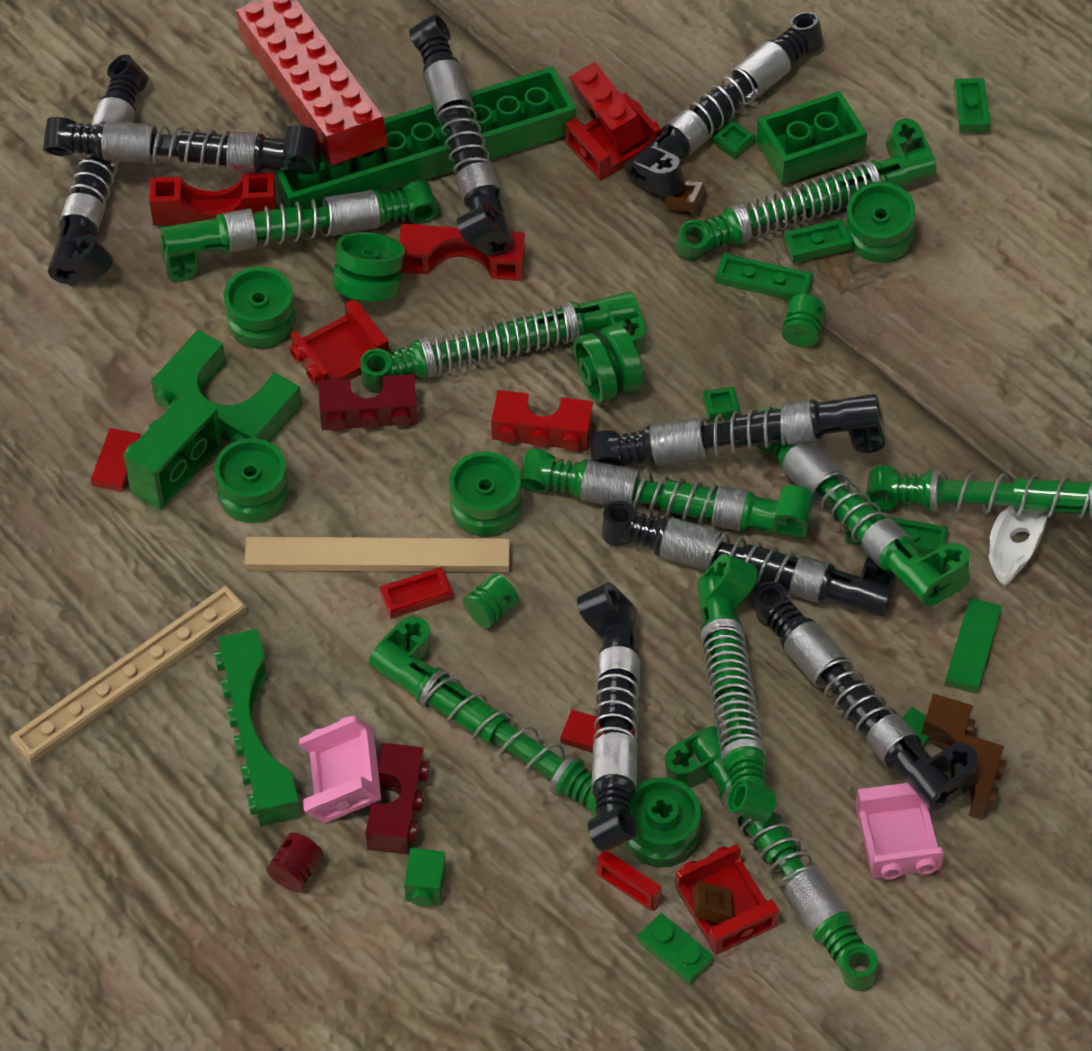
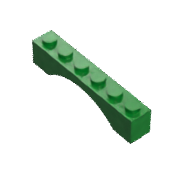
[214,629,301,827]

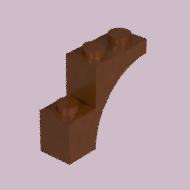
[921,693,1007,820]

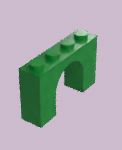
[151,330,302,443]

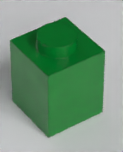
[404,848,446,907]

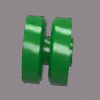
[847,182,915,262]
[332,232,405,302]
[223,266,296,348]
[573,323,643,404]
[214,438,289,523]
[449,451,521,536]
[625,777,701,868]

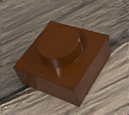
[665,181,706,212]
[692,881,732,924]

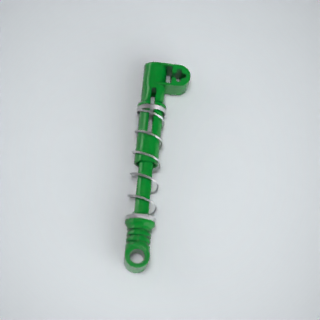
[865,465,1092,519]
[368,616,596,818]

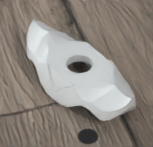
[988,506,1048,587]

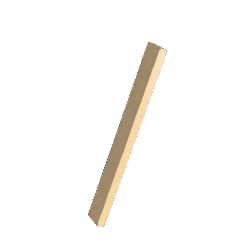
[244,537,510,572]
[10,585,247,765]

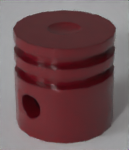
[266,832,324,892]

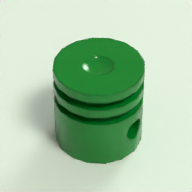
[781,294,826,347]
[463,573,519,629]

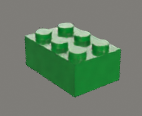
[756,91,867,185]
[124,390,223,511]

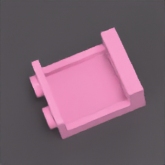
[299,716,381,824]
[855,783,944,879]

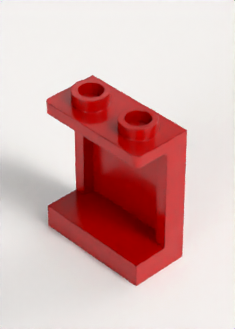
[565,92,661,181]
[289,299,389,385]
[675,844,779,956]

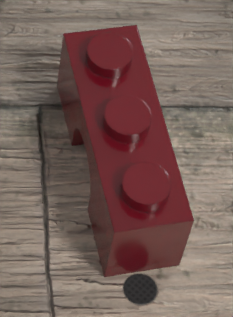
[318,374,418,431]
[365,743,430,855]

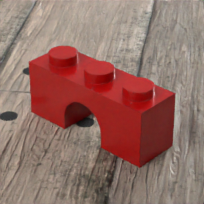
[569,62,646,154]
[491,390,593,451]

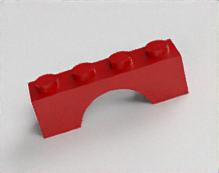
[149,173,276,225]
[399,224,525,281]

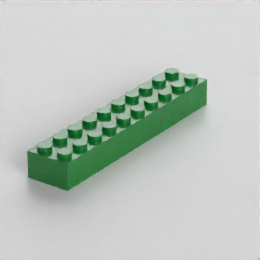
[270,66,576,210]

